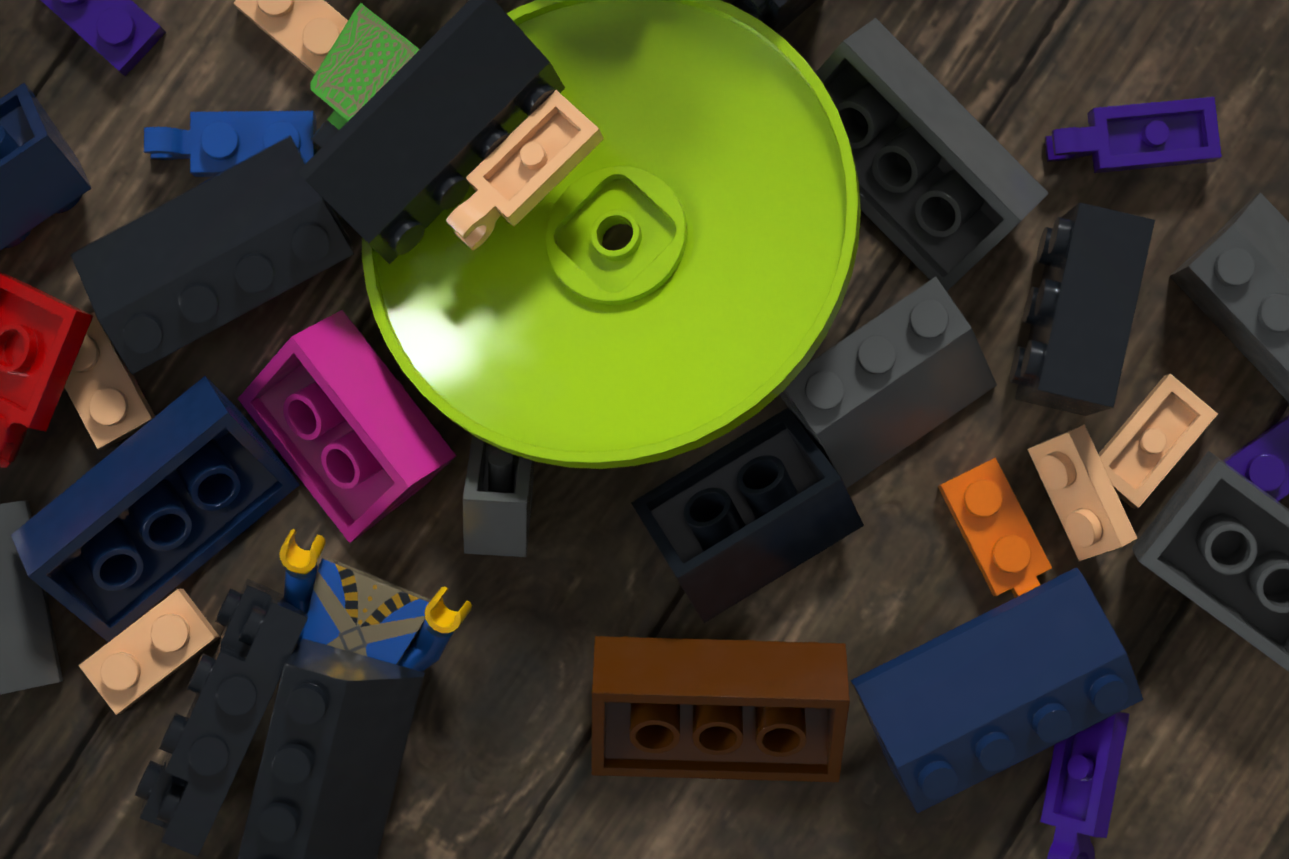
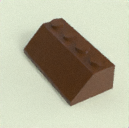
[592,636,850,782]

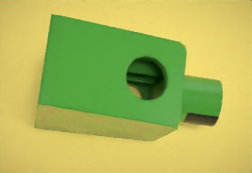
[310,3,420,148]

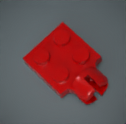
[0,272,93,468]

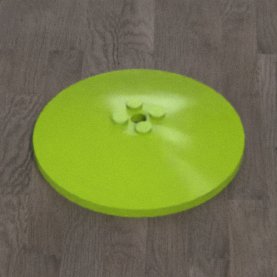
[362,0,861,469]

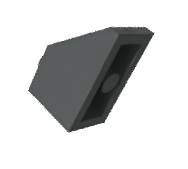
[463,435,535,557]

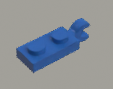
[144,111,317,177]

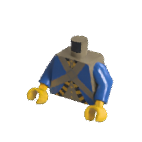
[279,529,472,672]

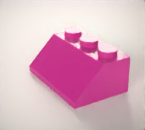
[238,310,456,543]

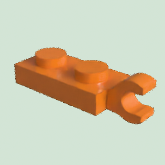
[938,457,1052,598]

